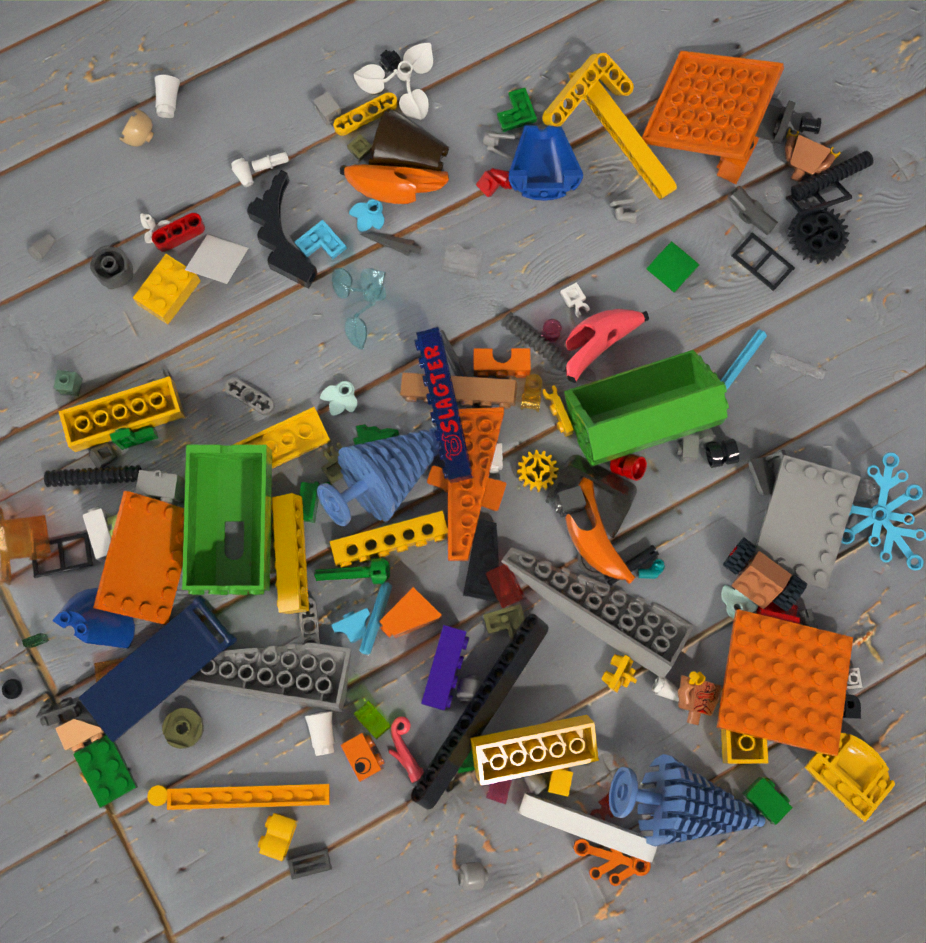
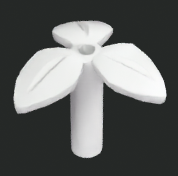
[140,213,171,243]

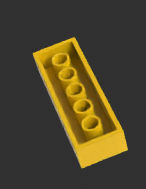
[58,376,185,452]
[471,715,599,785]

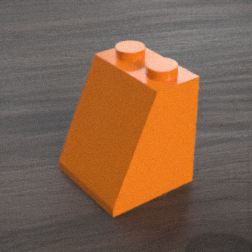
[379,587,442,638]

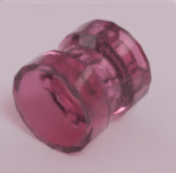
[542,319,562,342]

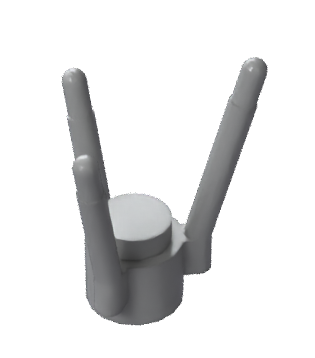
[483,130,521,161]

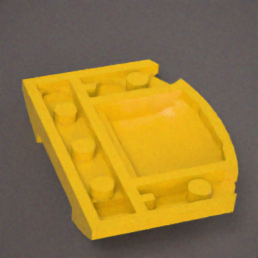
[805,733,895,822]

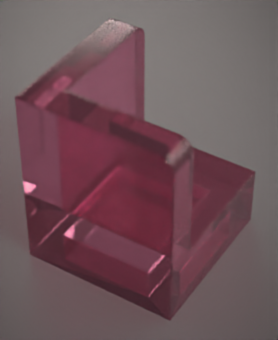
[486,779,512,805]

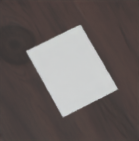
[185,234,249,284]

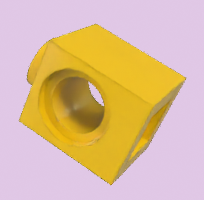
[547,767,573,797]

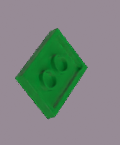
[73,735,138,808]

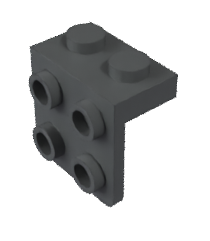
[748,450,787,496]

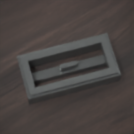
[287,848,332,880]

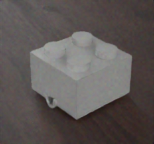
[135,470,185,506]

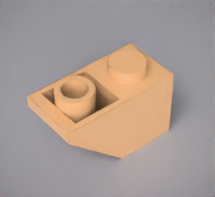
[55,719,104,752]

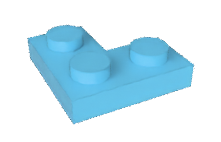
[294,220,347,260]

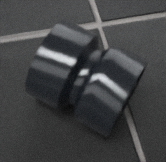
[705,438,739,468]

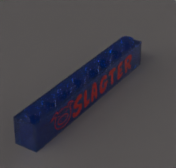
[414,327,474,483]

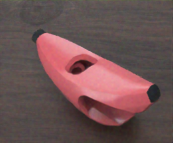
[566,309,649,383]

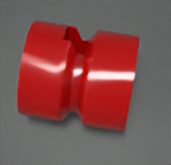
[610,454,647,481]

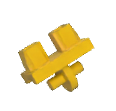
[601,654,637,693]

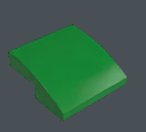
[646,241,700,293]

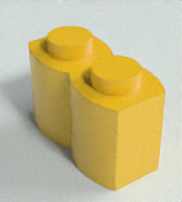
[258,813,298,861]

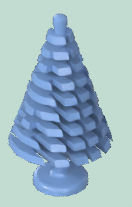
[317,425,448,526]
[609,754,765,847]

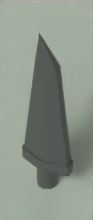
[359,232,421,256]

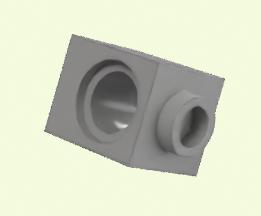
[313,91,342,125]

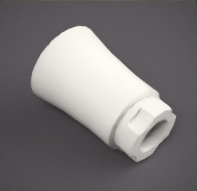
[154,75,180,118]
[305,711,335,756]

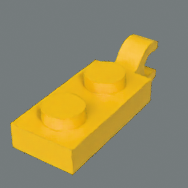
[542,385,574,437]

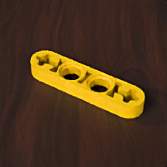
[333,92,397,136]

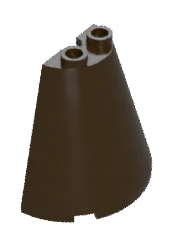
[369,108,449,171]

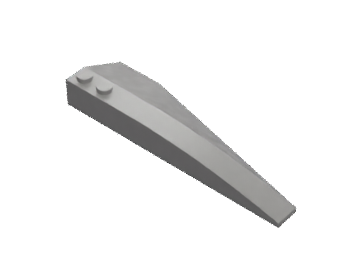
[501,547,694,679]
[183,643,351,712]

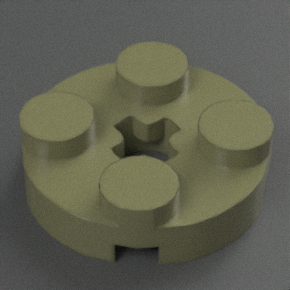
[162,708,204,749]

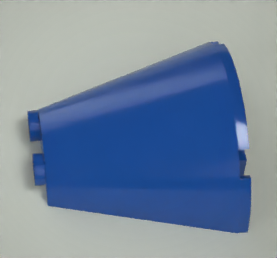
[509,125,583,201]
[52,588,135,649]

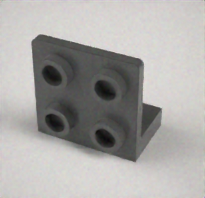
[755,100,796,144]

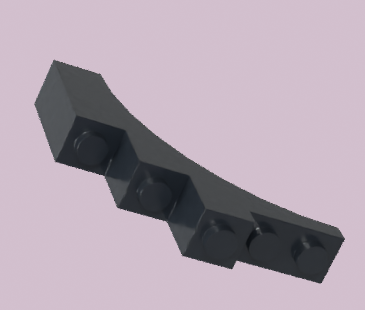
[247,170,318,289]

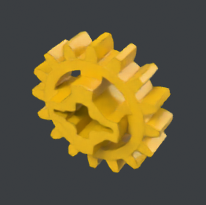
[517,450,559,492]

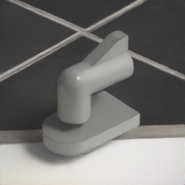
[610,196,637,224]

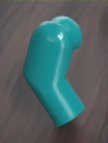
[638,559,665,579]

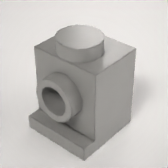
[677,435,699,464]

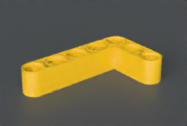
[542,53,634,127]

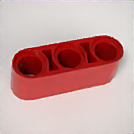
[151,213,205,252]

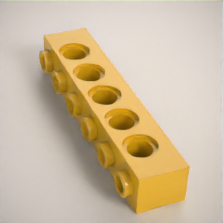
[330,511,448,568]

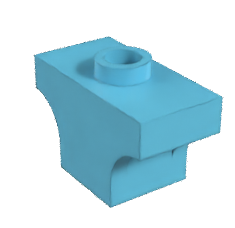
[331,608,371,643]

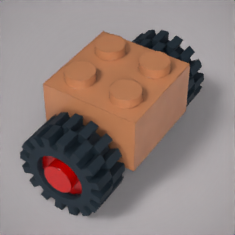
[723,537,807,611]

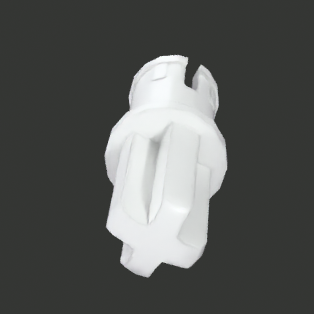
[252,152,289,173]

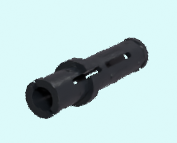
[604,545,659,586]

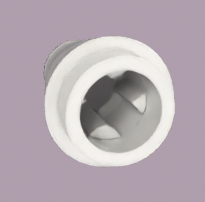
[231,158,254,187]
[652,677,679,702]

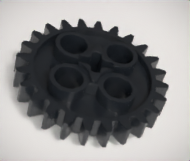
[788,205,850,264]

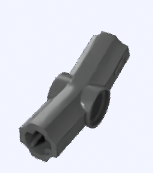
[727,186,778,235]

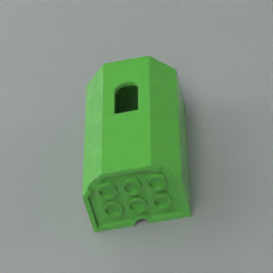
[564,350,729,467]
[182,445,272,595]

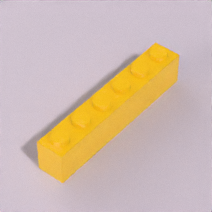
[271,493,309,614]

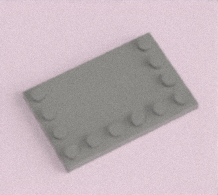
[753,455,861,589]

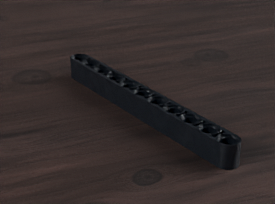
[411,614,549,810]

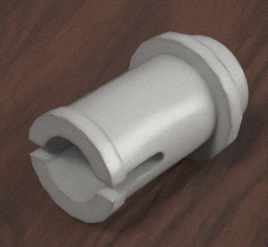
[146,369,172,383]

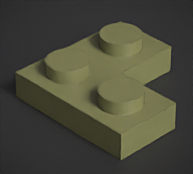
[483,604,525,640]

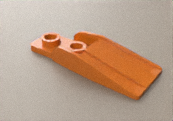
[427,466,507,511]

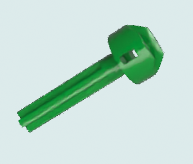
[315,558,390,585]

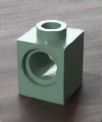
[53,370,83,397]

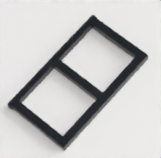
[786,182,852,216]
[731,232,795,291]
[30,532,93,578]

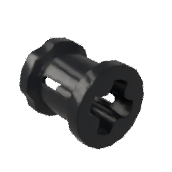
[799,116,821,134]

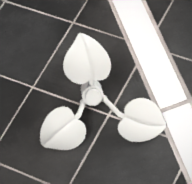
[353,43,433,120]

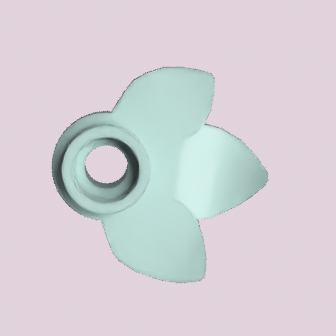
[320,381,357,416]
[721,585,758,618]

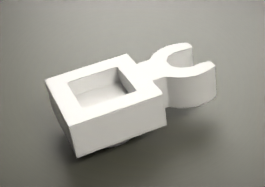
[560,282,590,318]

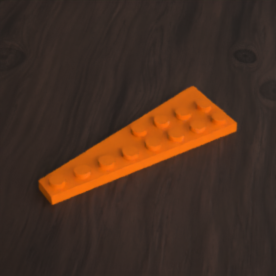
[448,407,504,561]

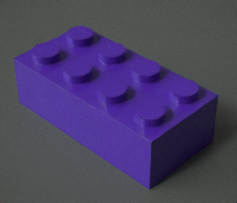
[421,625,469,711]

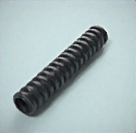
[791,151,874,201]
[44,465,142,487]

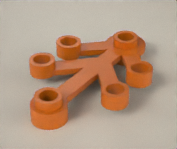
[573,839,651,886]

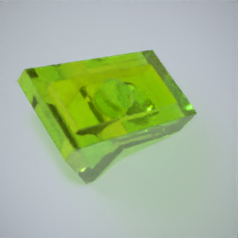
[353,700,391,740]

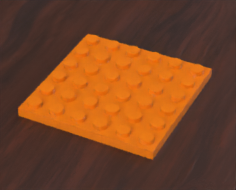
[642,51,784,160]
[716,609,853,756]

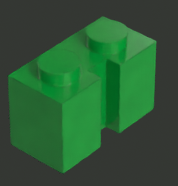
[742,777,793,825]

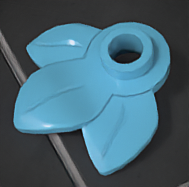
[349,199,385,232]

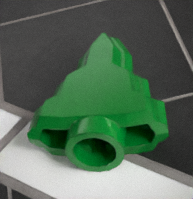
[353,424,399,445]

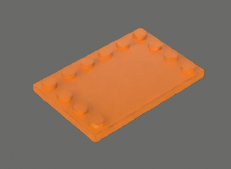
[93,491,184,625]

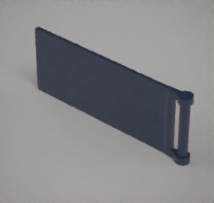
[79,596,237,742]

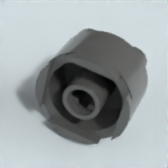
[90,245,133,289]

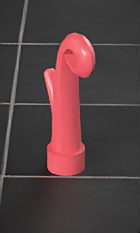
[388,716,424,784]

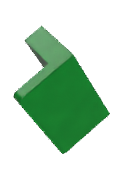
[299,481,320,523]

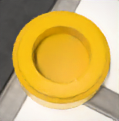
[147,785,167,806]

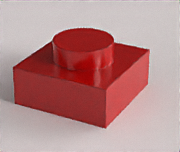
[476,170,501,197]

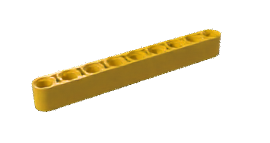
[569,68,677,199]

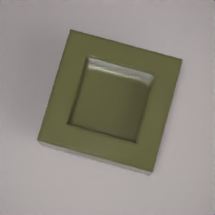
[347,134,372,161]

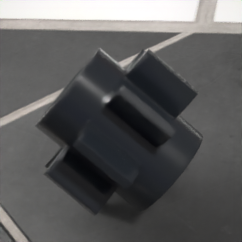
[379,50,401,73]

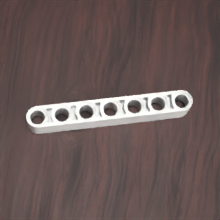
[518,792,657,862]

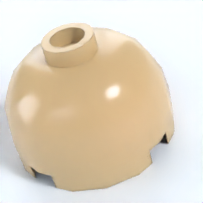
[120,108,154,147]

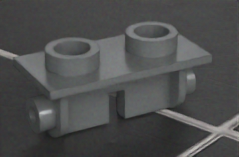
[36,697,82,726]

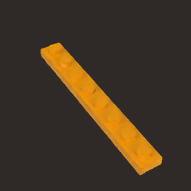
[167,784,330,810]

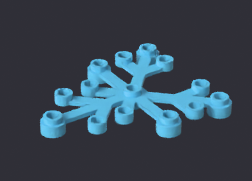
[841,452,926,571]

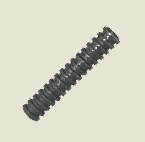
[501,312,571,373]

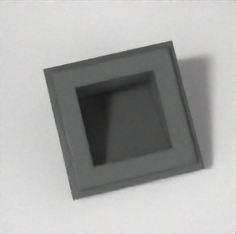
[89,442,118,469]

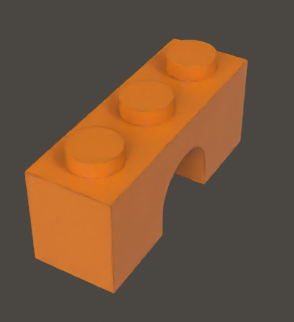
[473,348,531,378]

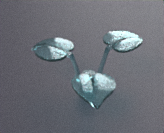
[332,268,386,350]

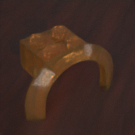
[0,507,51,585]

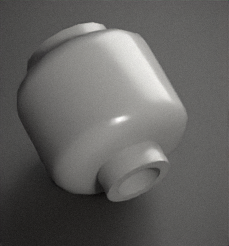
[456,675,482,706]
[457,862,488,891]

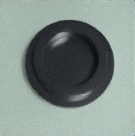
[2,679,23,699]

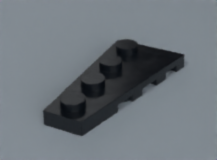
[463,519,501,603]

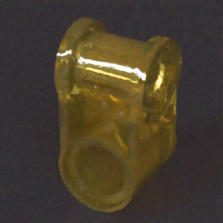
[520,374,542,412]

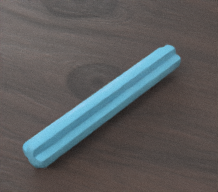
[720,329,767,389]
[359,582,392,655]

